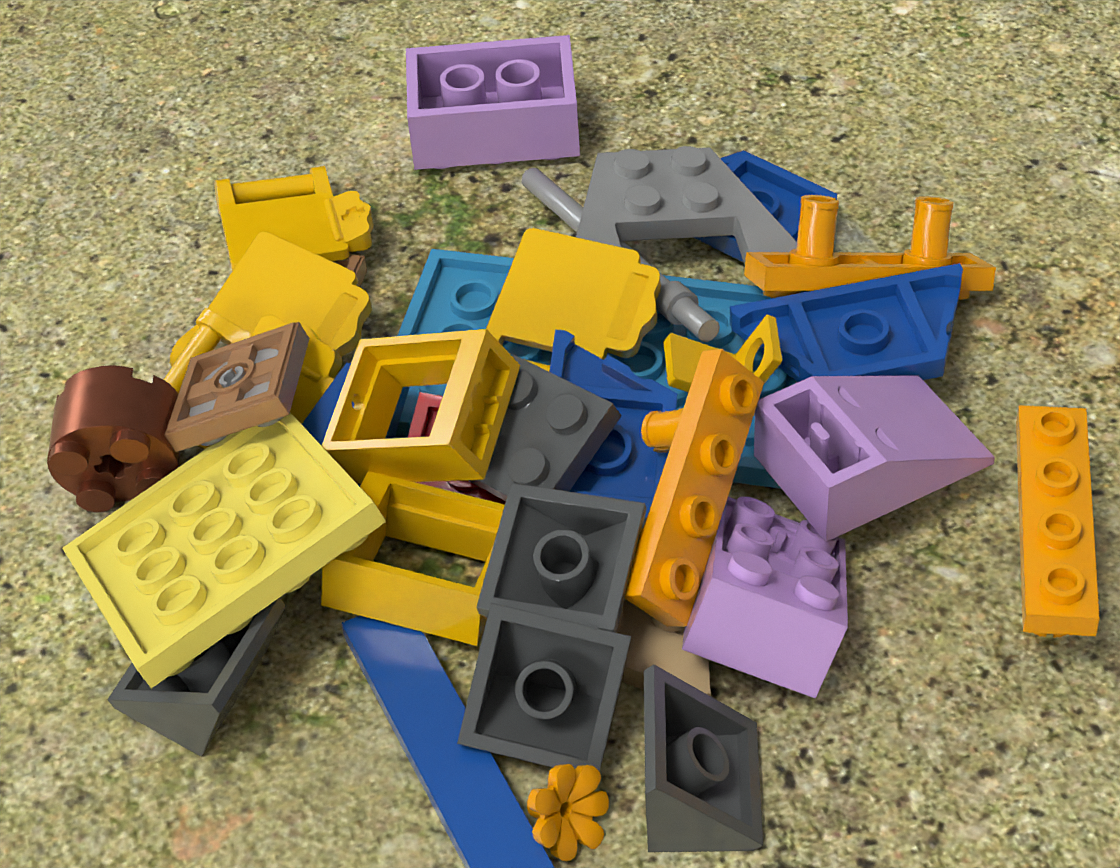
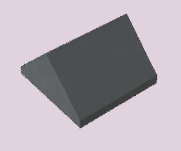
[476,483,647,632]
[107,598,286,757]
[457,603,631,772]
[644,665,763,852]

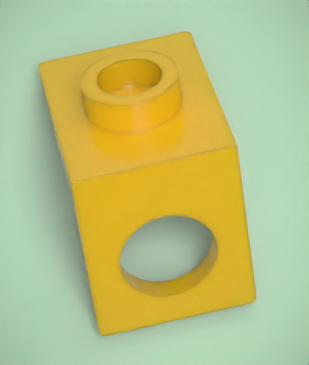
[664,315,782,392]

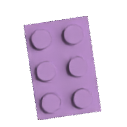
[406,35,580,170]

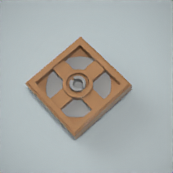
[165,322,310,452]

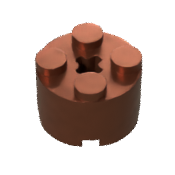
[47,365,180,512]

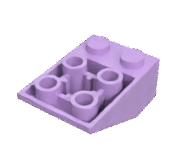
[754,376,995,542]
[682,497,848,699]

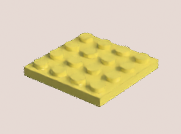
[62,413,386,689]

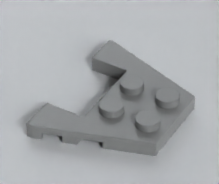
[576,146,797,265]

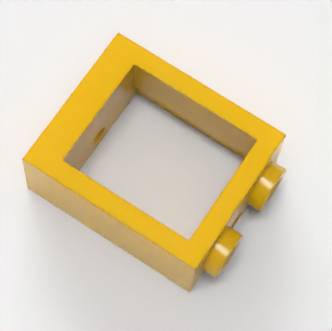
[322,329,521,484]
[321,471,505,646]

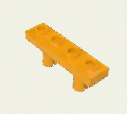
[744,195,996,300]
[625,349,764,627]
[1016,405,1100,638]

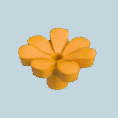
[527,764,609,861]

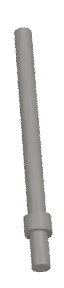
[522,168,720,342]

